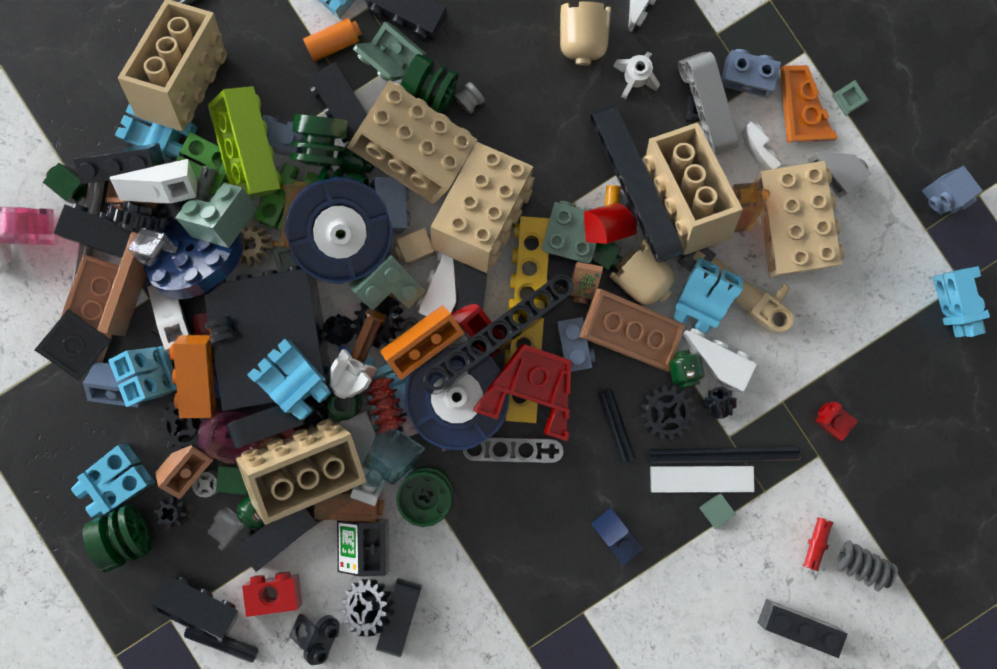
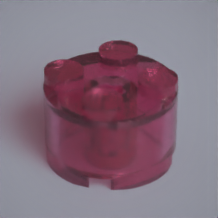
[0,207,54,245]
[198,409,258,464]

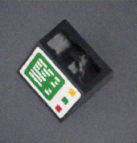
[337,519,389,576]

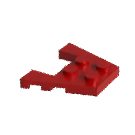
[473,343,571,441]

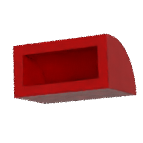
[584,203,637,244]
[452,304,508,358]

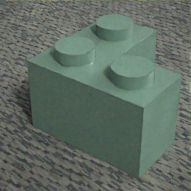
[175,183,258,248]
[349,252,426,310]

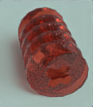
[364,377,407,435]

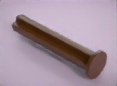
[351,310,386,364]

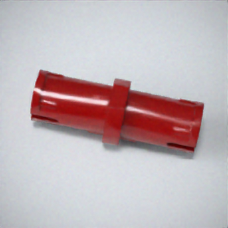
[802,517,834,572]

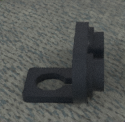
[289,614,340,665]

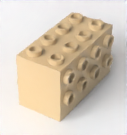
[118,0,227,132]
[347,80,477,204]
[644,122,743,255]
[431,142,535,273]
[754,161,844,279]
[236,419,367,525]

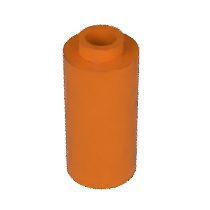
[303,18,362,62]

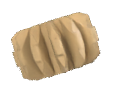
[238,223,274,267]

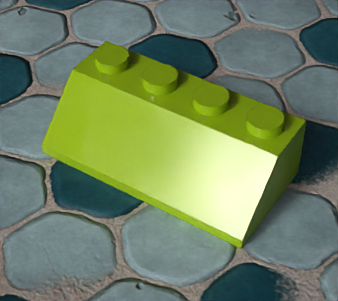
[208,86,281,200]

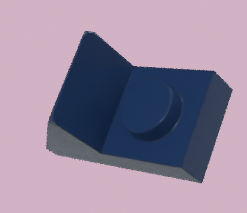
[591,508,643,565]

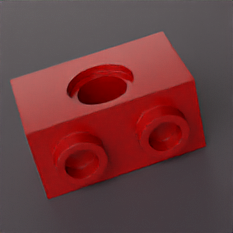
[242,571,302,617]

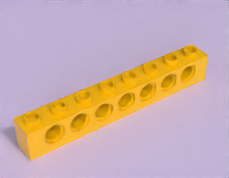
[504,216,550,423]

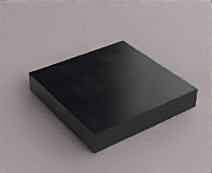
[34,309,112,381]

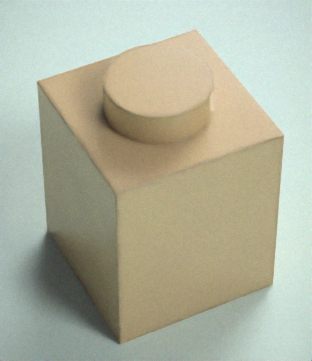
[395,228,436,266]

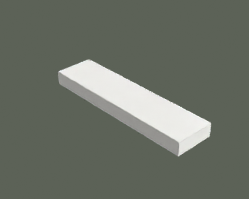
[650,466,754,492]

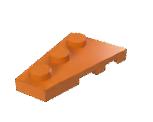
[780,65,838,143]

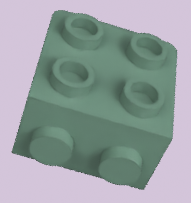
[353,22,426,81]
[542,201,596,264]

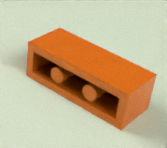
[380,305,465,380]
[170,335,217,418]

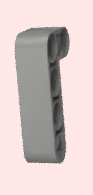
[678,52,739,155]
[463,437,564,463]

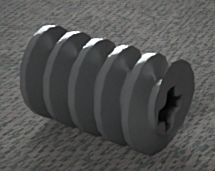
[837,540,898,592]

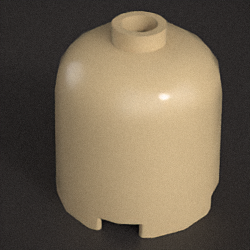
[560,1,611,66]
[609,240,675,305]

